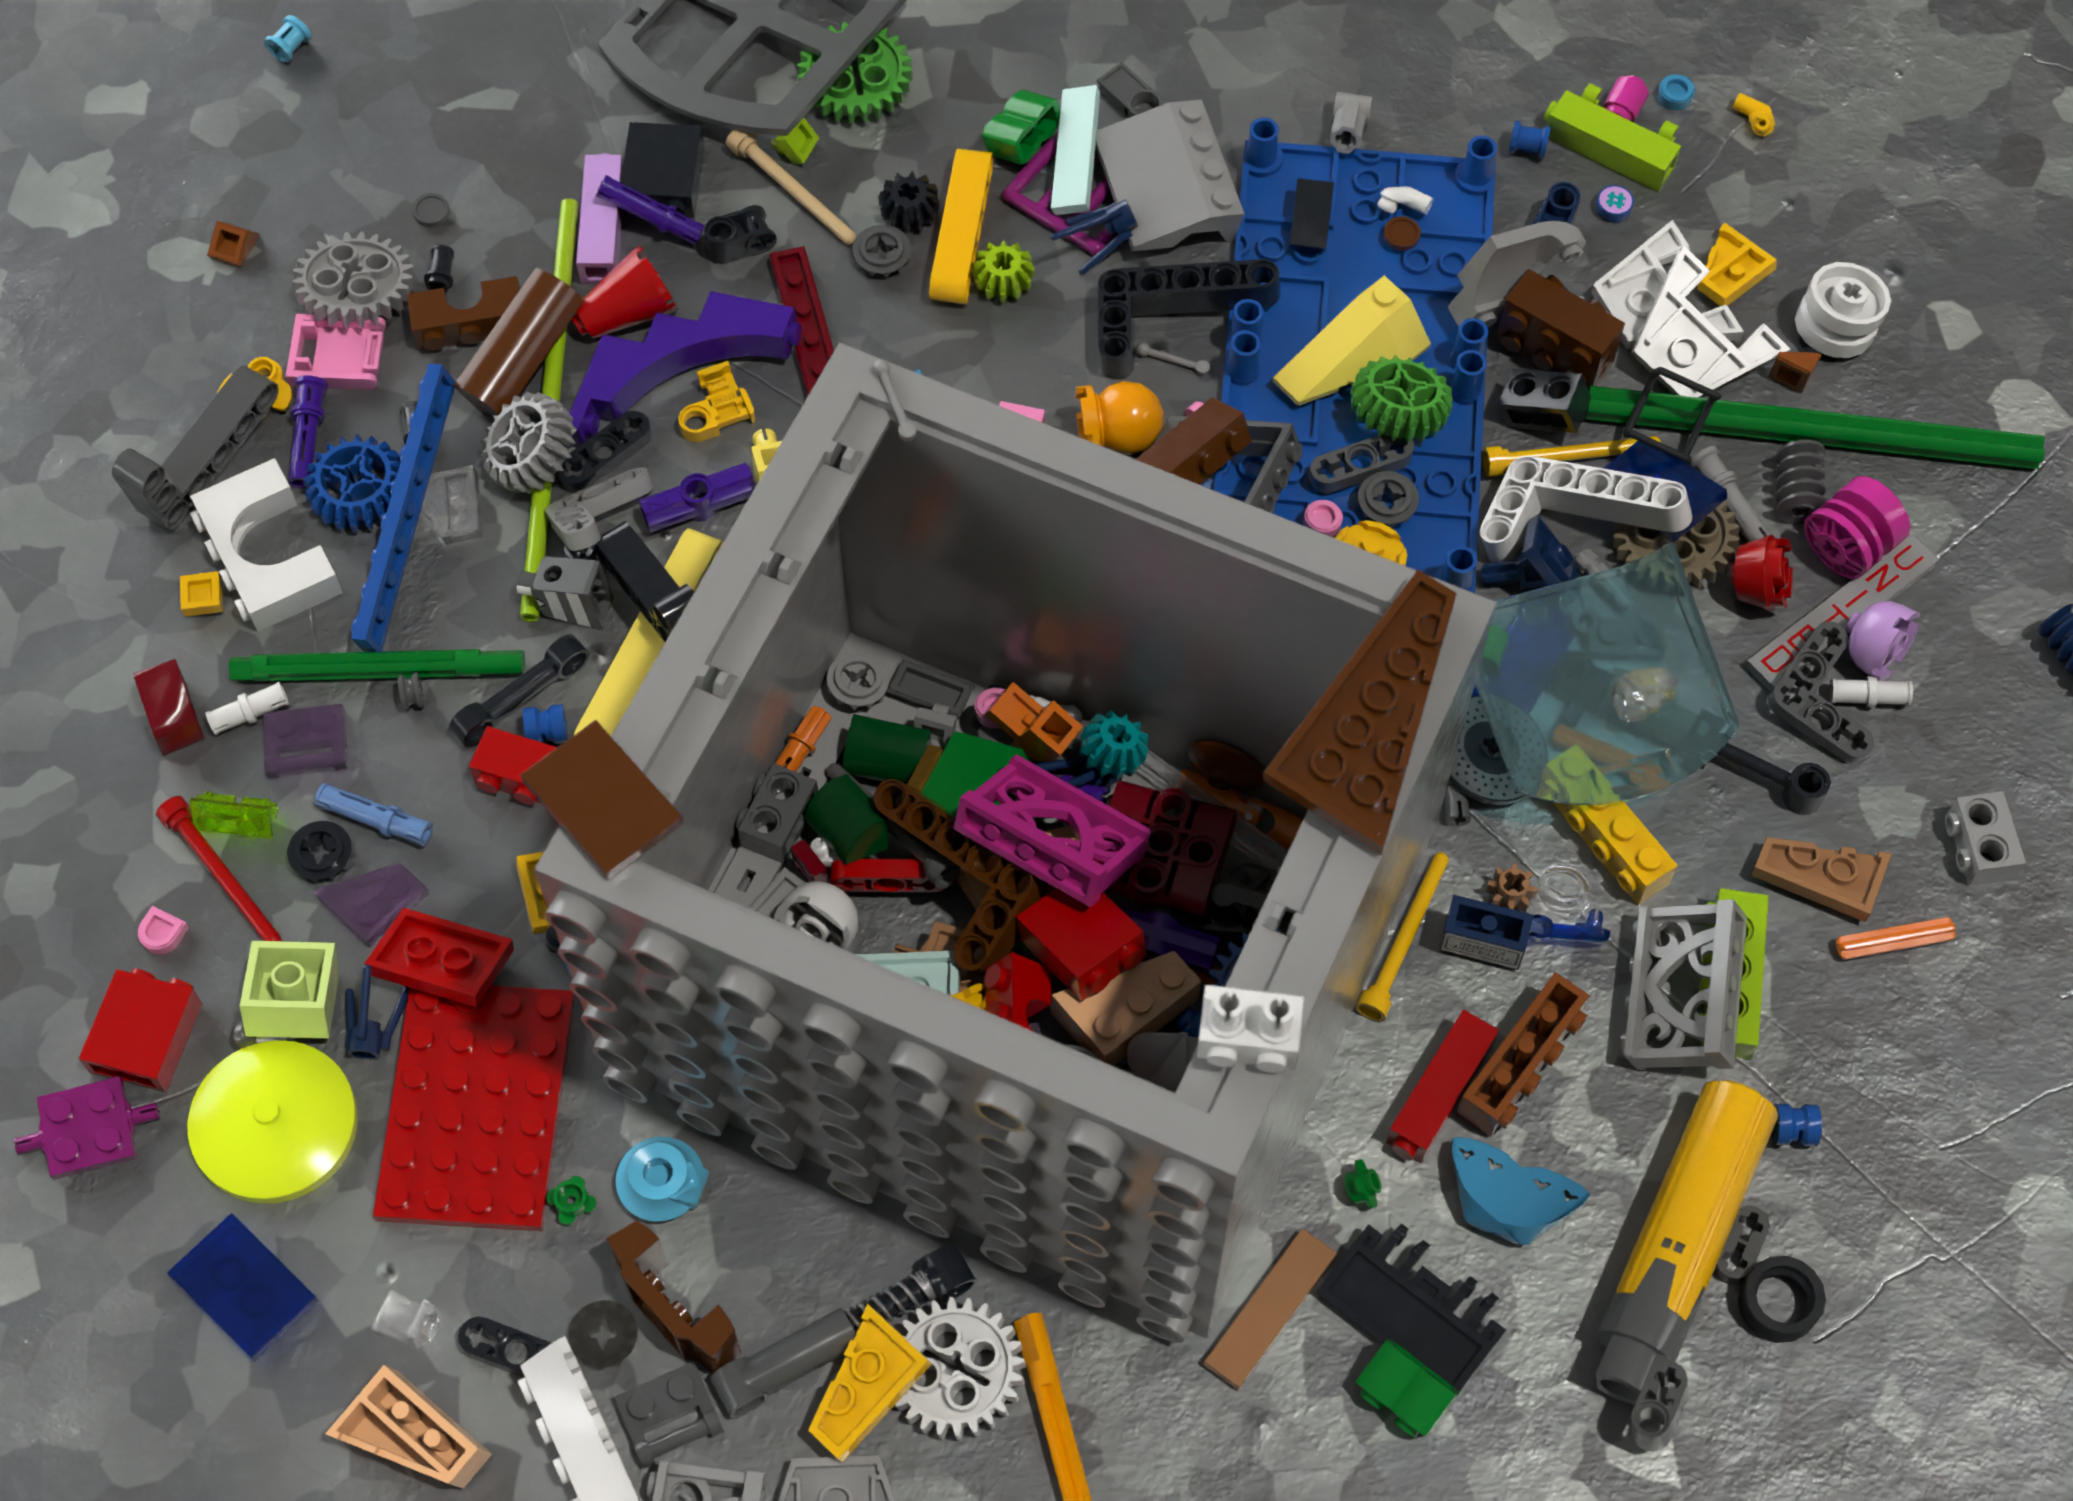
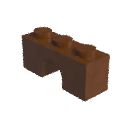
[407,276,520,351]

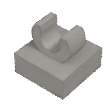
[914,703,957,751]

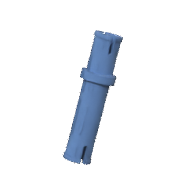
[315,783,433,847]

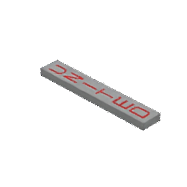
[1745,534,1940,691]

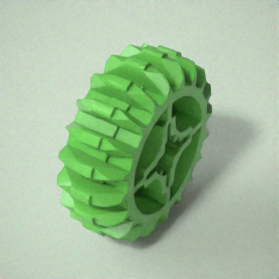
[1350,355,1453,443]

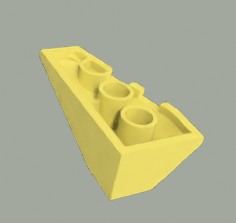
[1272,275,1431,406]

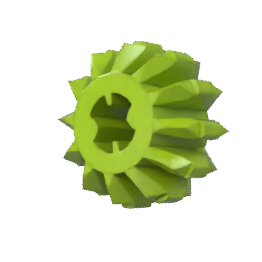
[972,239,1035,304]

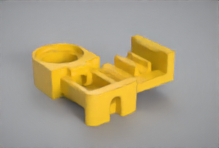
[678,361,756,442]

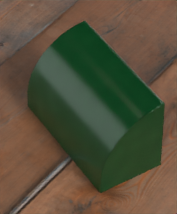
[843,714,931,784]
[805,774,889,864]

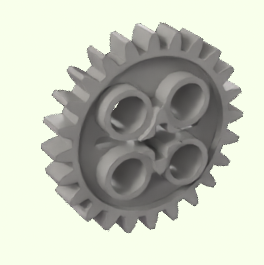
[292,232,415,329]

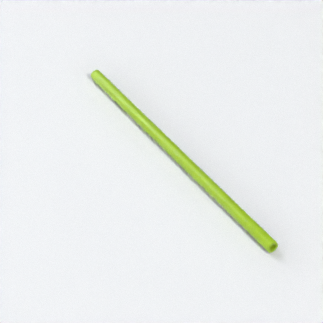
[520,199,579,622]

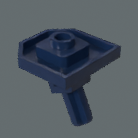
[1481,515,1581,603]

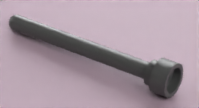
[826,763,961,889]

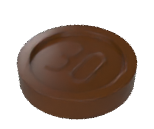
[1383,216,1421,251]

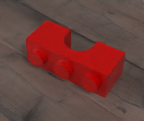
[984,952,1051,1032]

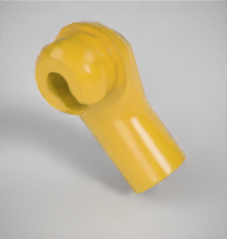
[1732,92,1775,136]

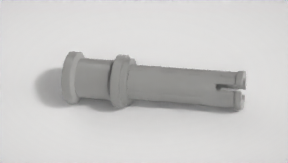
[1687,445,1771,543]

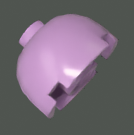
[1846,601,1920,681]

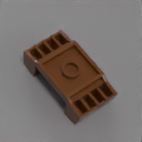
[606,1220,742,1374]

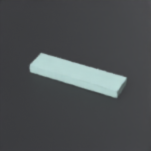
[1051,85,1100,215]

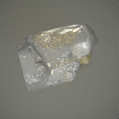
[1612,667,1680,722]

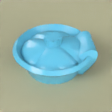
[616,1137,709,1222]

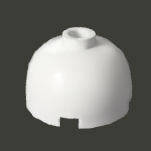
[774,881,858,951]

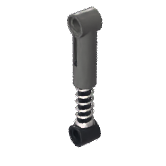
[710,1243,977,1418]

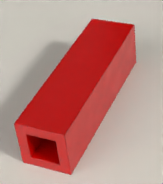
[1386,1009,1499,1163]

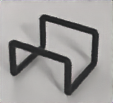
[1623,367,1722,464]

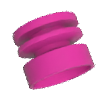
[1804,476,1911,579]

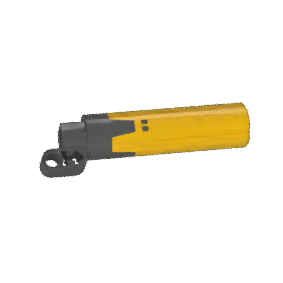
[1596,1080,1778,1452]

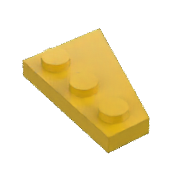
[808,1304,932,1462]

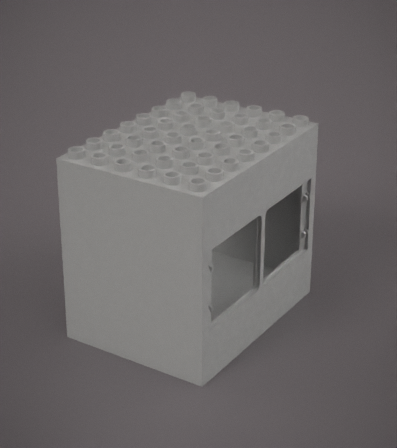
[534,342,1497,1343]

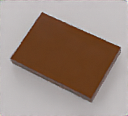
[520,720,684,880]

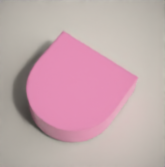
[138,906,190,955]

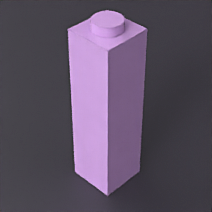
[576,153,623,284]

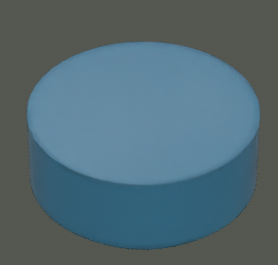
[1657,74,1695,111]

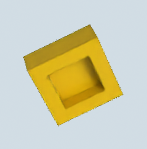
[180,571,223,617]

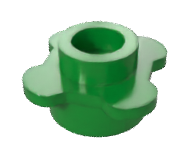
[1345,1159,1381,1209]
[547,1176,597,1225]

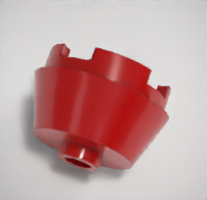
[1730,534,1793,612]

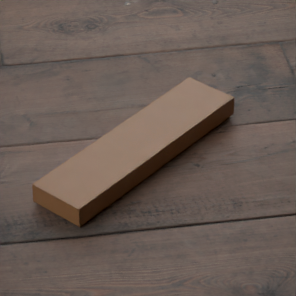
[1204,1228,1337,1391]

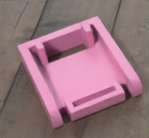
[285,314,386,389]

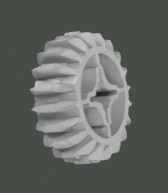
[480,392,577,494]

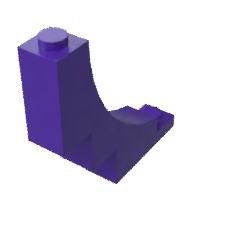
[569,291,802,448]

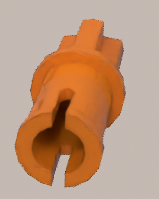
[770,706,831,772]

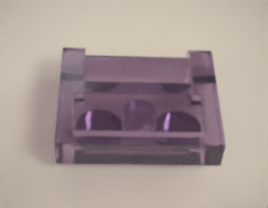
[263,703,348,779]

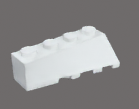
[518,1336,639,1501]

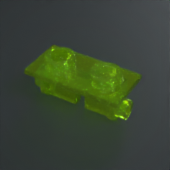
[189,791,278,839]

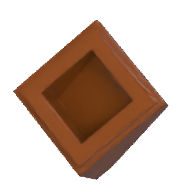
[207,221,259,267]
[1768,352,1822,393]

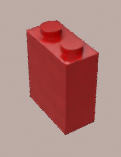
[1016,888,1147,1002]
[78,969,203,1093]

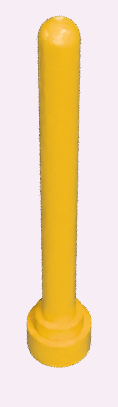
[1482,436,1661,477]
[1355,852,1449,1022]

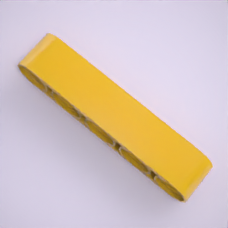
[929,148,993,304]

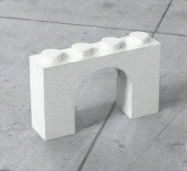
[190,458,343,632]

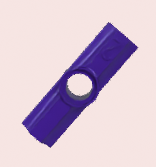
[638,462,756,532]
[1118,906,1221,974]

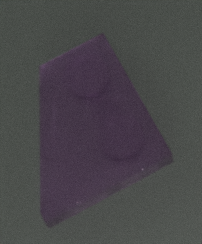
[315,862,430,948]

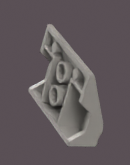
[1095,99,1244,251]

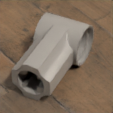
[1330,91,1373,154]

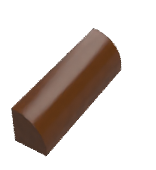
[453,268,584,416]

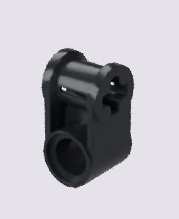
[704,205,777,264]

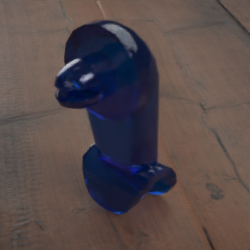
[1528,909,1611,945]

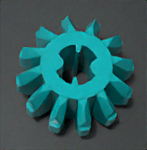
[1079,710,1149,781]

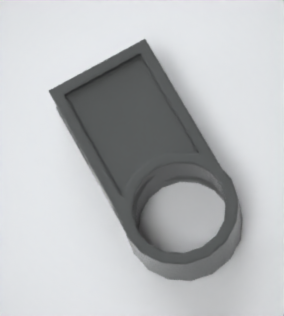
[1097,62,1163,118]

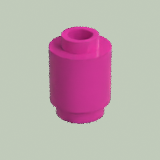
[1602,75,1649,122]

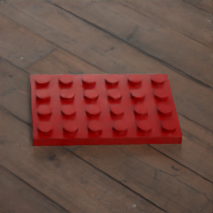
[373,986,575,1232]

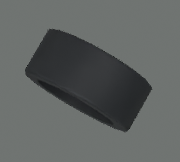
[1738,1256,1826,1343]

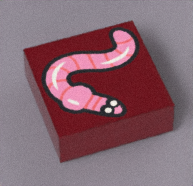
[790,840,828,883]

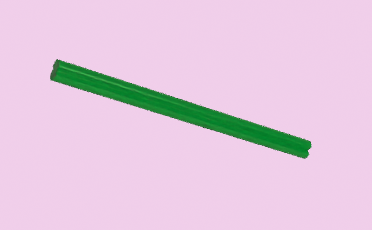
[1585,385,2045,469]

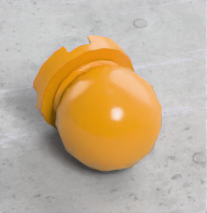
[1075,381,1164,455]

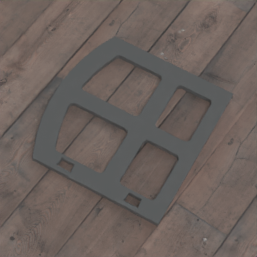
[598,0,906,136]

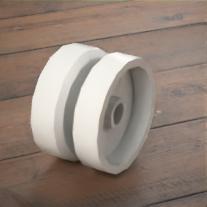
[1795,262,1891,358]

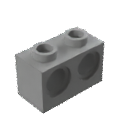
[1945,791,2026,886]

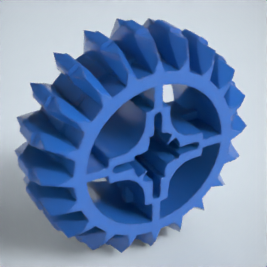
[304,434,400,534]

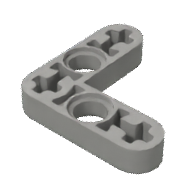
[545,467,654,551]

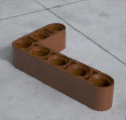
[874,779,1047,975]

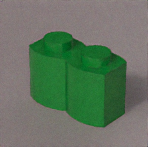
[982,89,1061,165]
[1355,1339,1460,1437]

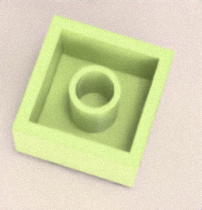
[240,941,340,1038]

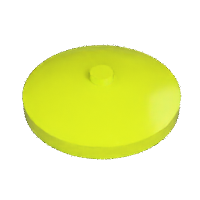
[187,1040,358,1204]

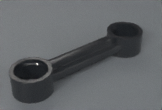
[449,634,590,747]

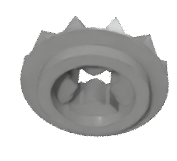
[826,653,889,710]

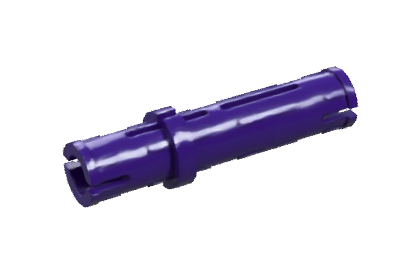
[595,175,705,246]

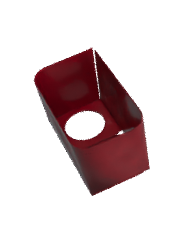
[133,659,205,756]

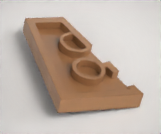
[1751,837,1892,922]

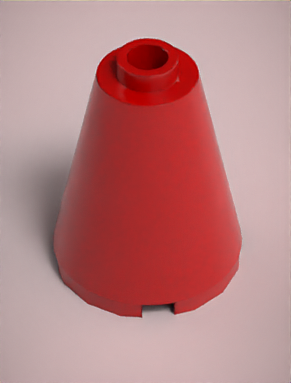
[572,246,679,339]

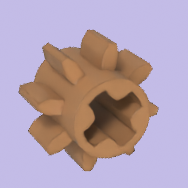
[1485,863,1538,913]

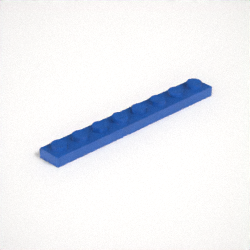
[351,364,455,652]

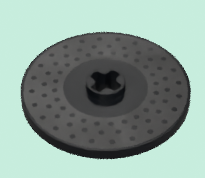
[1449,695,1547,805]

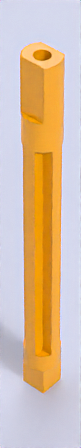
[1014,1313,1092,1501]

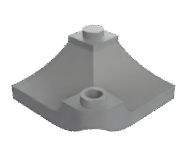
[1448,221,1586,328]

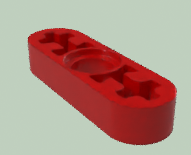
[830,859,946,893]

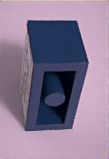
[1439,895,1534,970]

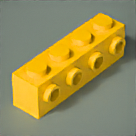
[1538,745,1678,905]

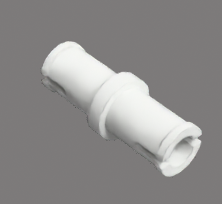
[1829,676,1913,708]
[205,682,290,735]

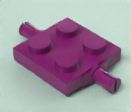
[14,1076,161,1180]

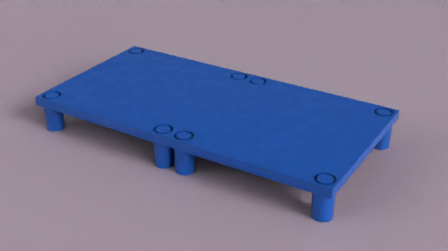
[1213,118,1497,594]

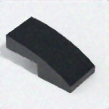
[1289,178,1334,252]

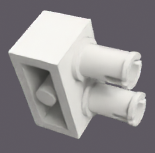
[1197,985,1304,1073]

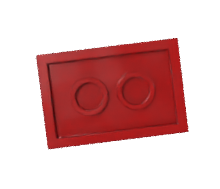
[364,907,514,1007]

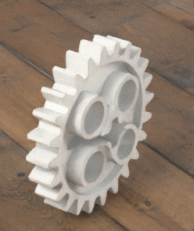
[895,1297,1026,1440]

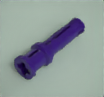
[287,375,328,489]

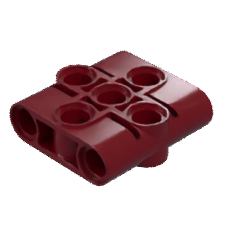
[1093,780,1237,918]

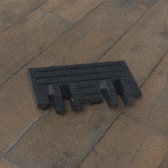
[1317,1223,1507,1392]

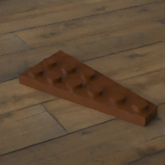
[1263,570,1457,856]

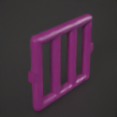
[1002,130,1118,255]

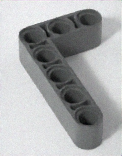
[112,366,279,530]

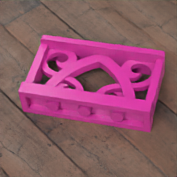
[953,755,1151,908]

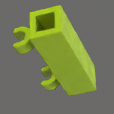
[1544,83,1681,192]

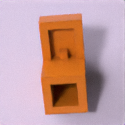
[985,682,1084,762]

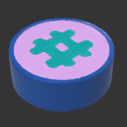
[1596,185,1634,222]

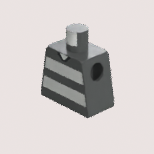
[517,556,614,631]

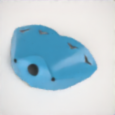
[1451,1137,1590,1245]

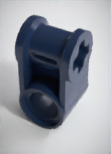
[1533,182,1581,225]

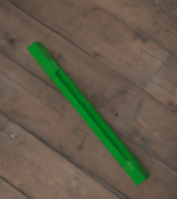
[228,649,525,681]

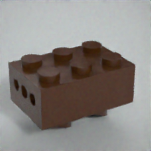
[1495,269,1625,390]

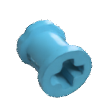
[264,15,312,63]

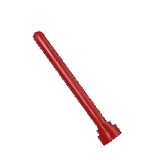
[156,796,282,941]

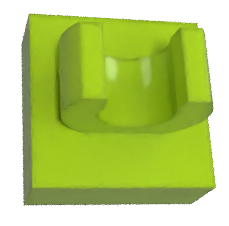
[770,117,819,165]

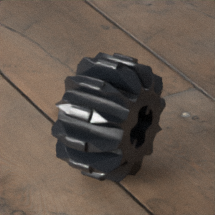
[878,171,940,234]

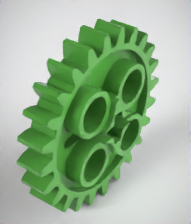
[797,22,913,124]

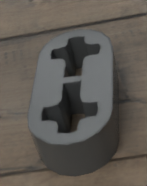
[1714,1205,1770,1285]

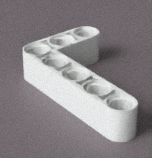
[1480,456,1693,563]

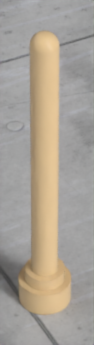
[726,130,856,245]

